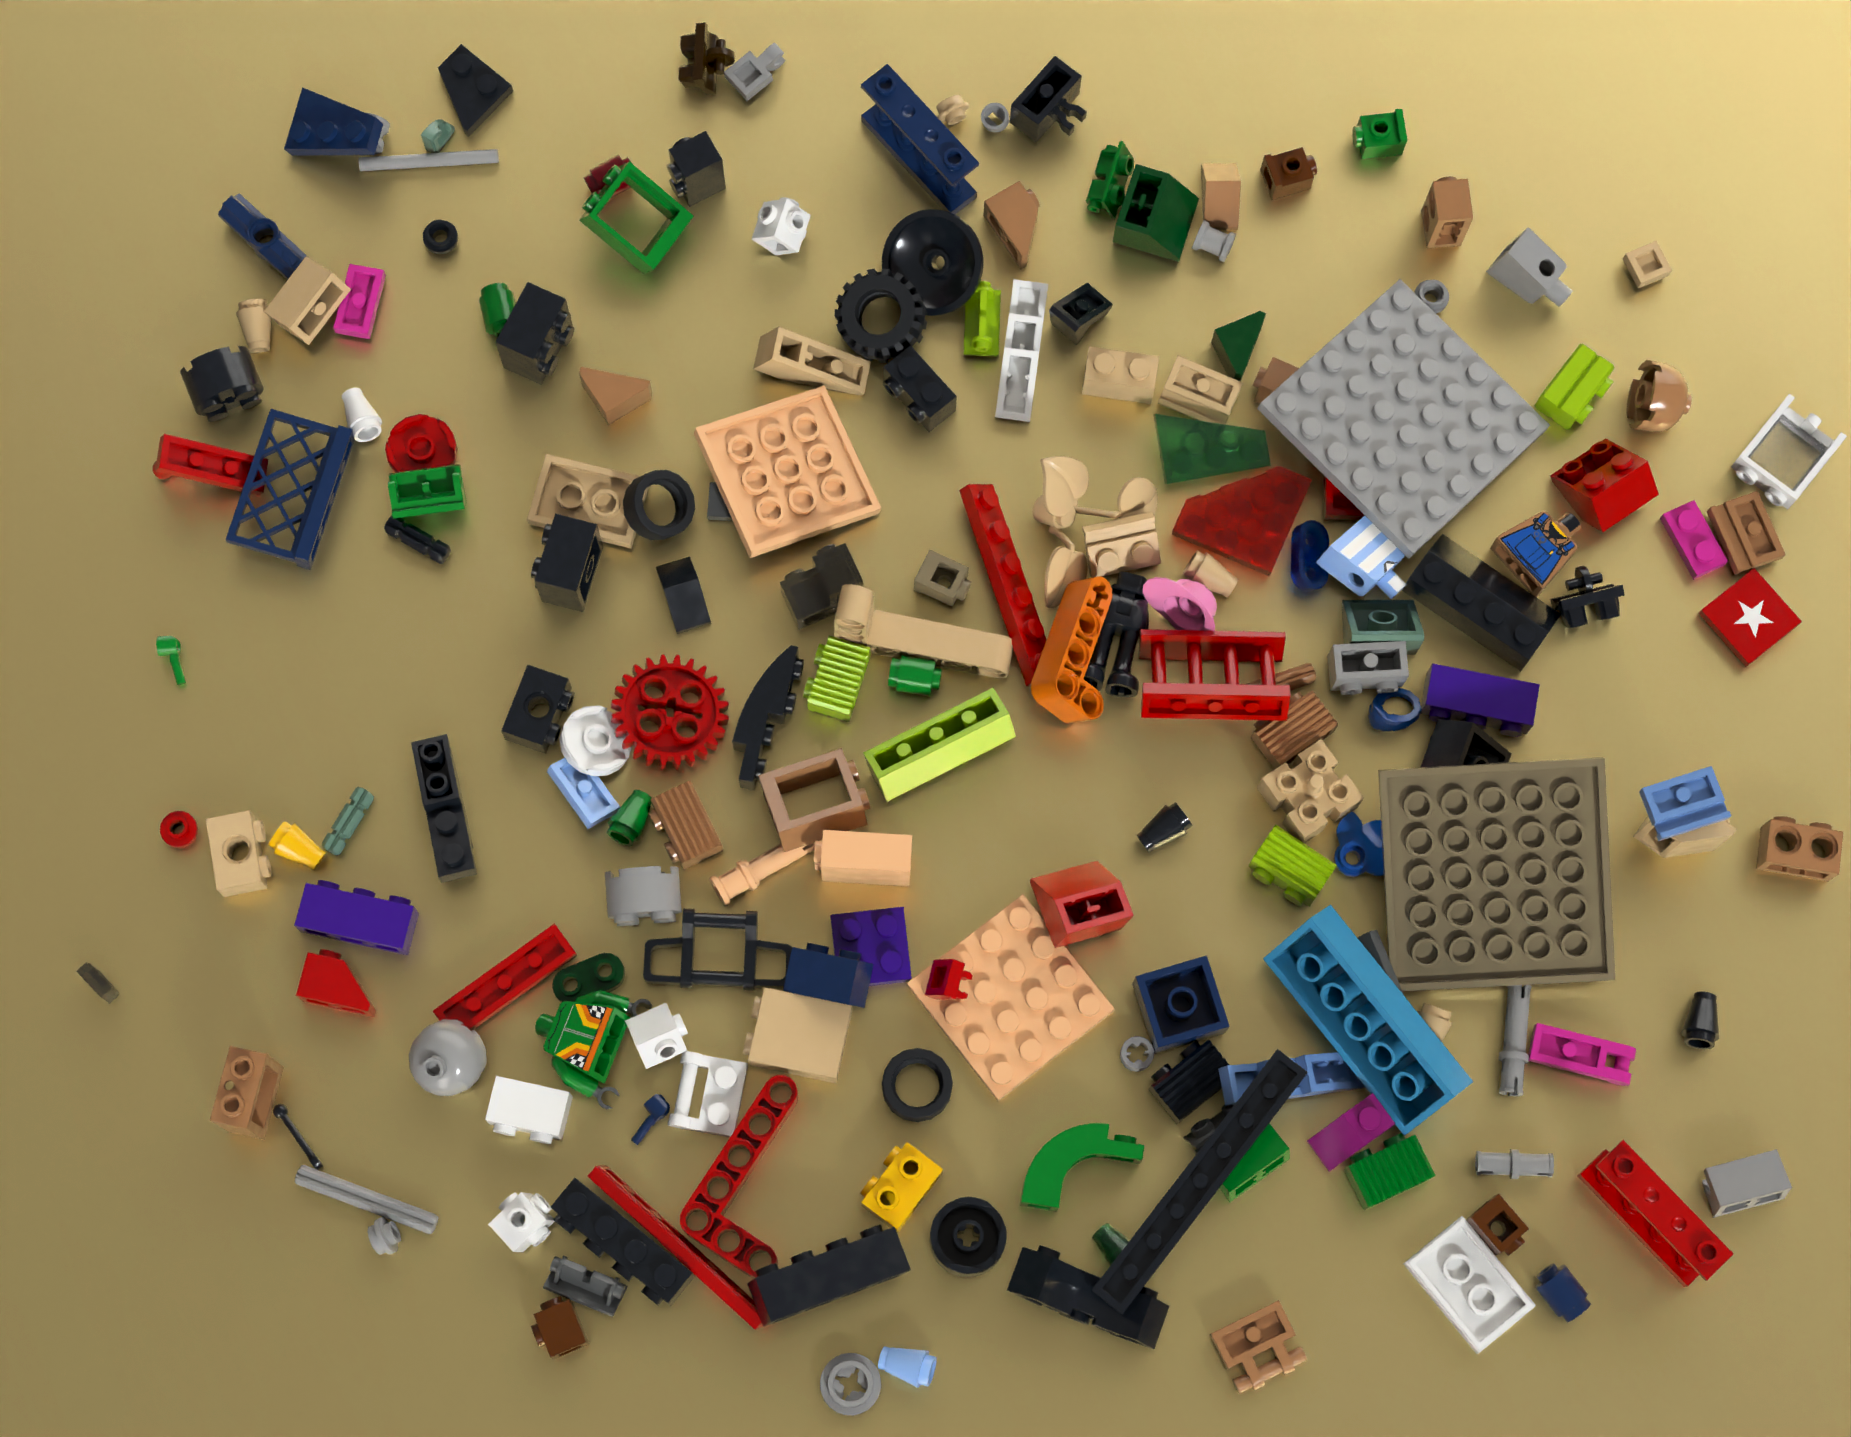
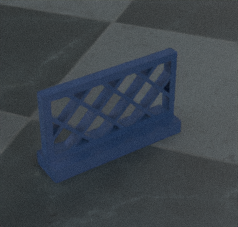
[226,409,354,570]

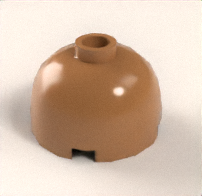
[1626,360,1692,432]

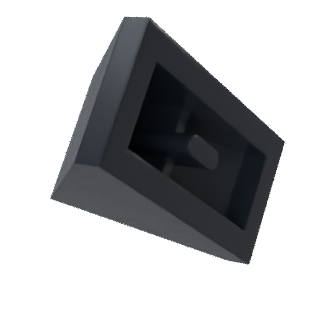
[656,557,711,634]

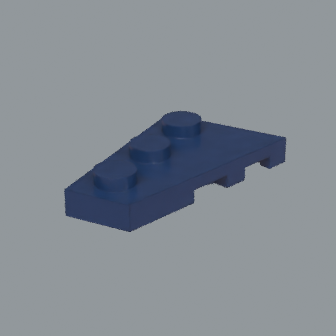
[284,87,383,156]

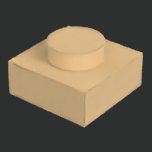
[1623,241,1672,288]

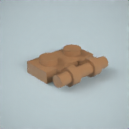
[1210,1300,1307,1394]

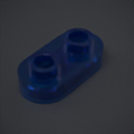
[1291,520,1329,592]

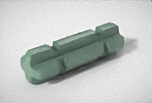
[322,787,374,856]

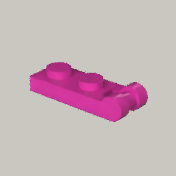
[1528,1023,1636,1086]

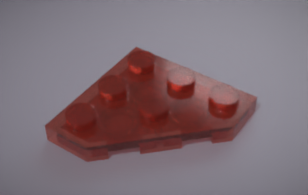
[1171,466,1312,577]

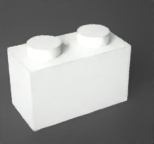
[485,1076,573,1144]

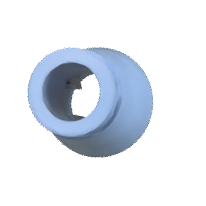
[878,1346,937,1388]

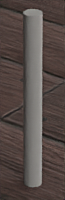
[359,149,499,171]

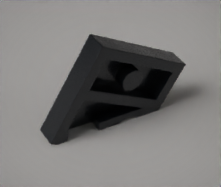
[438,44,513,137]

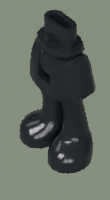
[1084,572,1149,698]

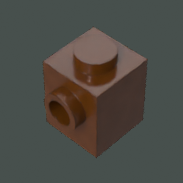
[531,1296,589,1359]

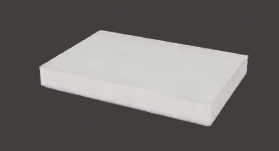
[1403,1216,1536,1354]

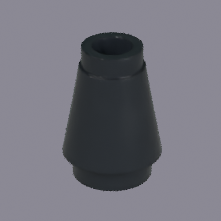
[1136,802,1193,853]
[1681,992,1719,1050]

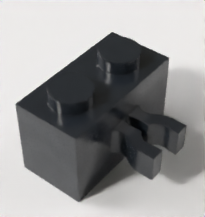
[1010,56,1087,143]

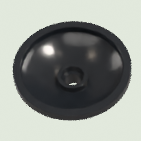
[882,209,983,316]

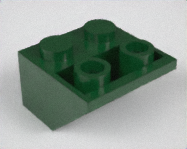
[1113,164,1199,262]

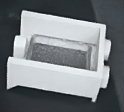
[1731,393,1847,510]

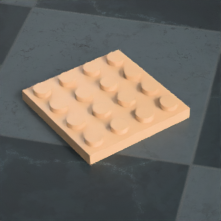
[694,385,881,558]
[907,894,1115,1101]

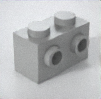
[1327,641,1409,695]

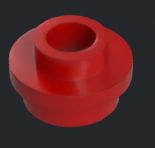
[160,811,198,848]

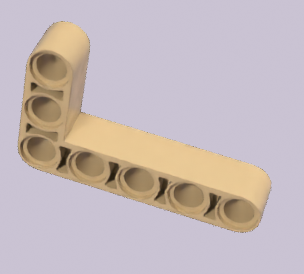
[834,584,1013,678]

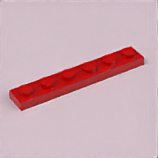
[959,484,1047,687]

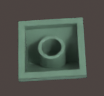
[1342,600,1424,655]

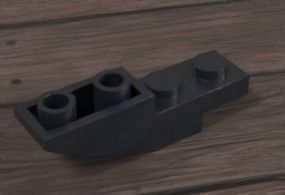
[732,645,804,790]
[411,734,477,883]

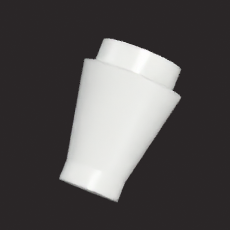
[342,388,382,442]

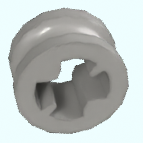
[1120,1036,1154,1072]

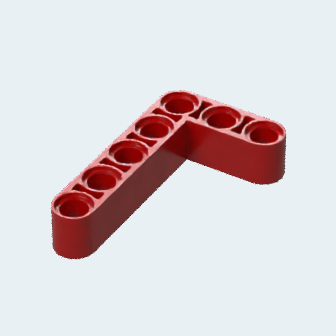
[680,1075,798,1279]

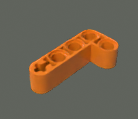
[1031,576,1113,723]

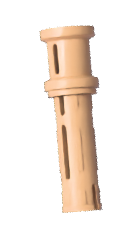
[709,843,815,906]

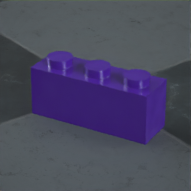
[1421,663,1540,737]
[294,880,419,955]

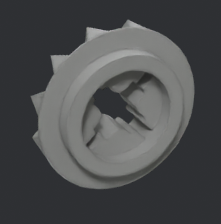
[820,1353,881,1416]

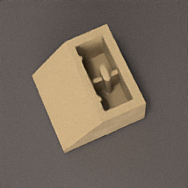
[1633,816,1737,858]

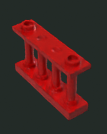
[1139,629,1291,721]
[1577,1140,1734,1287]

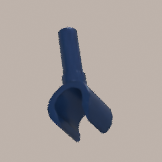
[631,1094,670,1145]

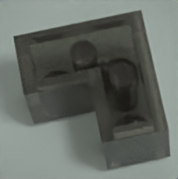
[780,543,863,630]

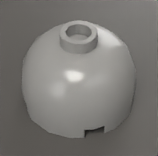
[409,1019,487,1096]

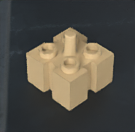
[1257,739,1364,843]

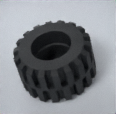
[835,268,927,363]

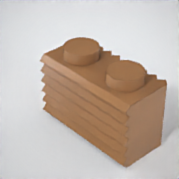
[1251,690,1338,769]
[648,781,723,870]

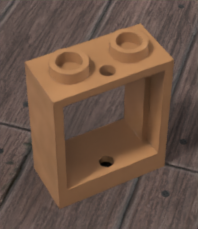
[758,748,871,852]
[210,1046,284,1140]

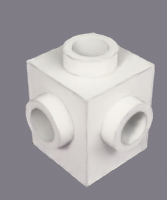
[752,197,811,255]
[488,1192,555,1252]

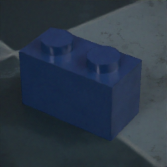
[783,943,874,1008]

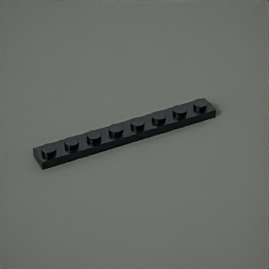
[1092,1049,1308,1315]

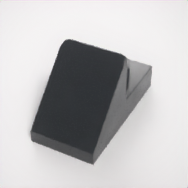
[1049,283,1113,345]

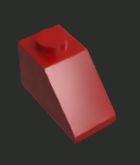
[296,949,376,1017]

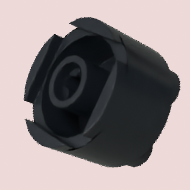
[180,346,264,422]
[930,1197,1007,1277]

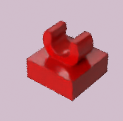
[925,959,973,1000]

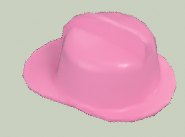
[1143,577,1217,631]

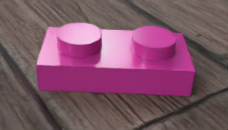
[334,264,386,339]
[1660,500,1728,580]

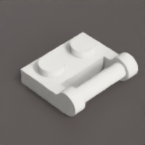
[668,1051,748,1137]

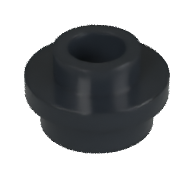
[423,220,458,254]

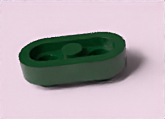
[552,953,625,1003]

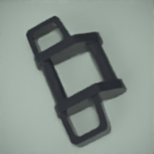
[643,908,792,991]

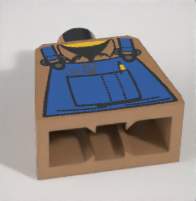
[1490,511,1581,597]

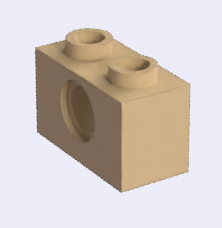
[206,810,272,897]

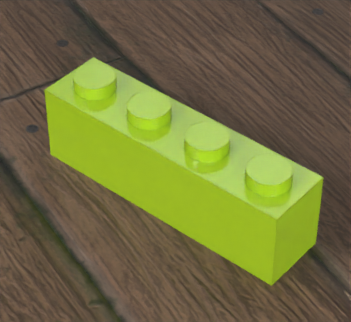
[863,688,1016,802]

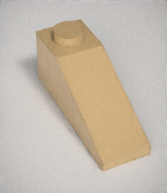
[753,327,871,396]

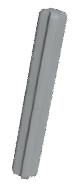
[295,1165,439,1234]

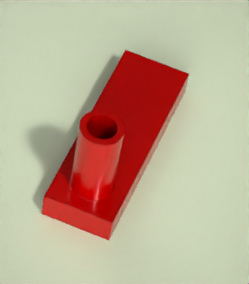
[153,434,269,496]

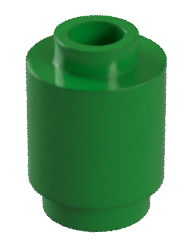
[479,283,516,338]
[888,655,942,696]

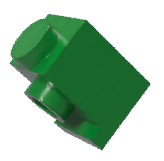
[1352,109,1407,159]

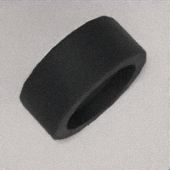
[623,470,695,540]
[882,1048,953,1122]

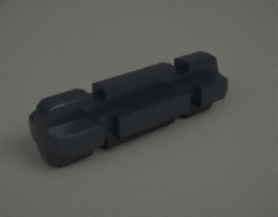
[384,515,451,564]

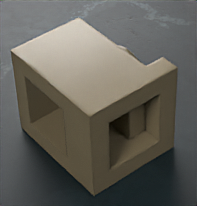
[914,550,972,607]

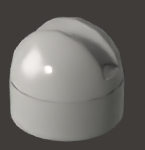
[981,103,1009,132]

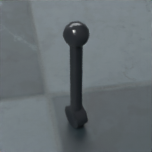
[273,1104,323,1170]

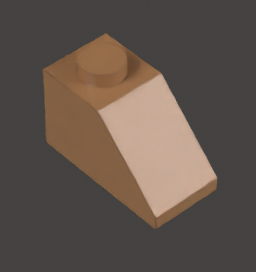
[983,181,1040,270]

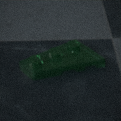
[1153,414,1271,484]

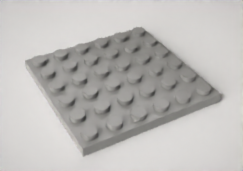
[1257,279,1550,559]

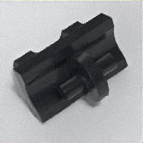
[1550,566,1625,628]

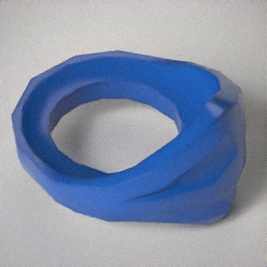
[1368,688,1422,731]

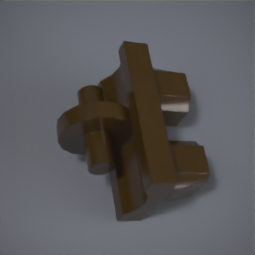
[678,22,735,95]

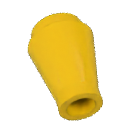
[268,821,326,870]

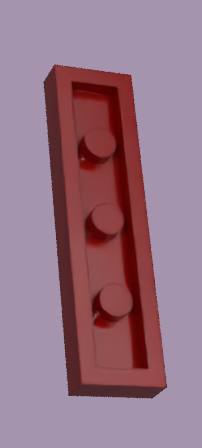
[433,923,577,1031]

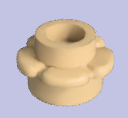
[936,95,969,125]

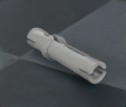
[1499,985,1532,1097]

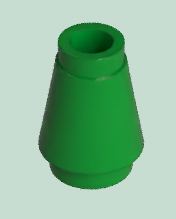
[607,790,652,846]

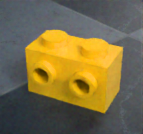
[860,1142,943,1233]

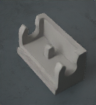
[1702,1149,1792,1218]

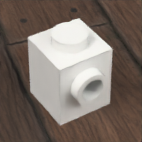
[625,1003,688,1069]

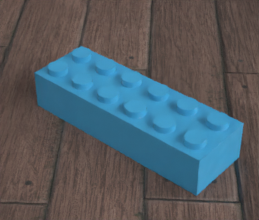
[1263,905,1473,1136]

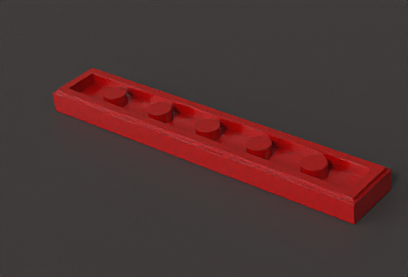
[588,1165,763,1330]

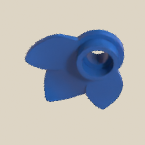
[1334,812,1384,877]

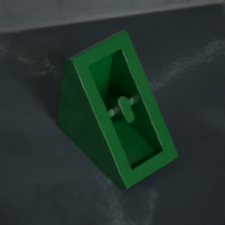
[1211,311,1266,382]

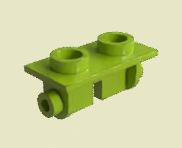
[964,281,1001,357]

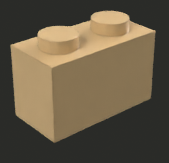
[264,256,351,345]
[1082,346,1159,404]

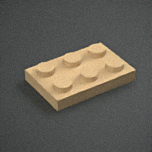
[527,454,649,549]

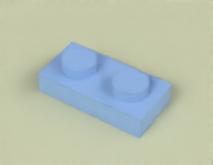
[547,757,620,829]

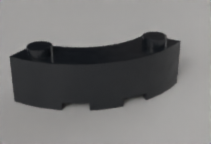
[1007,1245,1169,1349]

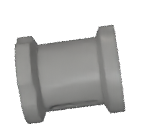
[1192,220,1236,262]

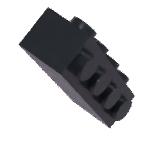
[551,1178,695,1306]
[747,1225,911,1327]

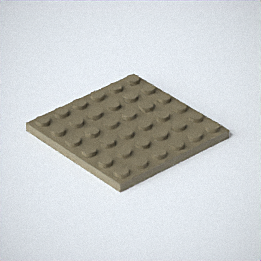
[1378,757,1615,991]

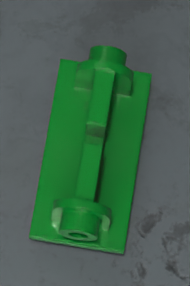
[1086,141,1134,219]

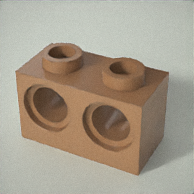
[1421,176,1473,248]
[1756,816,1843,881]

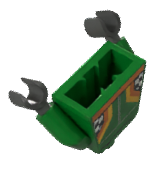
[535,990,652,1109]

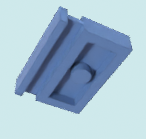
[1639,766,1731,841]

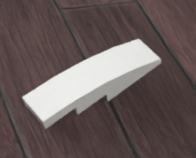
[995,279,1048,422]

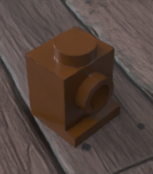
[1260,147,1317,200]
[1466,1194,1529,1256]

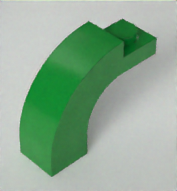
[1020,1123,1144,1212]

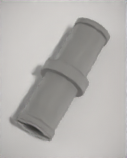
[1475,1149,1554,1179]

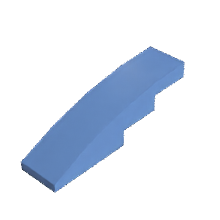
[1218,1052,1366,1106]

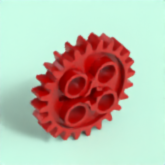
[611,654,729,771]

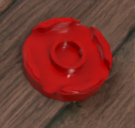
[385,414,458,473]

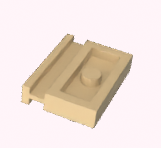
[1158,356,1243,431]
[1082,512,1161,578]

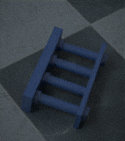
[861,64,979,214]

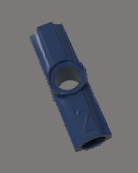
[218,193,308,280]

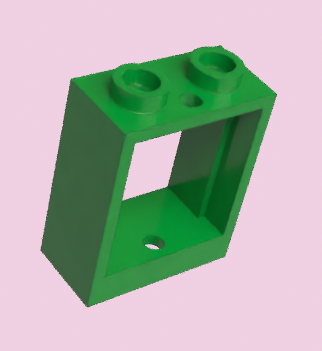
[579,161,694,274]

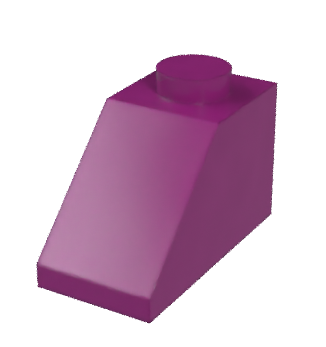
[1307,1093,1395,1172]

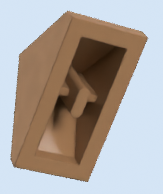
[1201,163,1241,230]
[579,367,652,425]

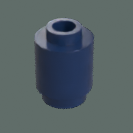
[1535,1263,1591,1322]

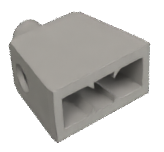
[1486,228,1573,307]

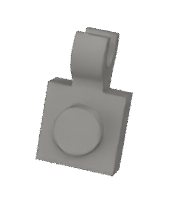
[724,43,785,101]

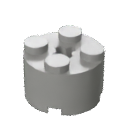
[605,866,682,926]

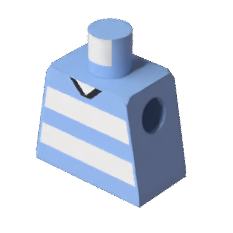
[1316,516,1407,599]

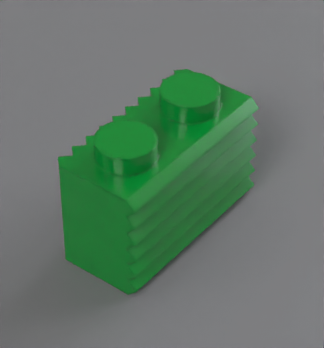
[1344,1133,1436,1210]

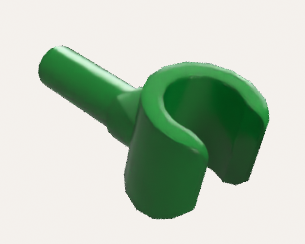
[156,636,186,685]

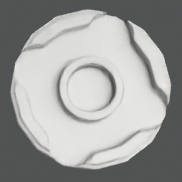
[559,705,632,776]

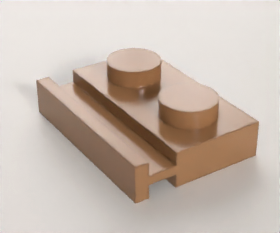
[1707,491,1786,575]

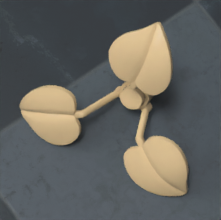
[1033,456,1158,608]

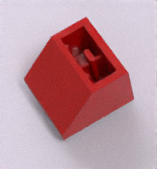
[1550,439,1659,532]
[1030,861,1134,948]

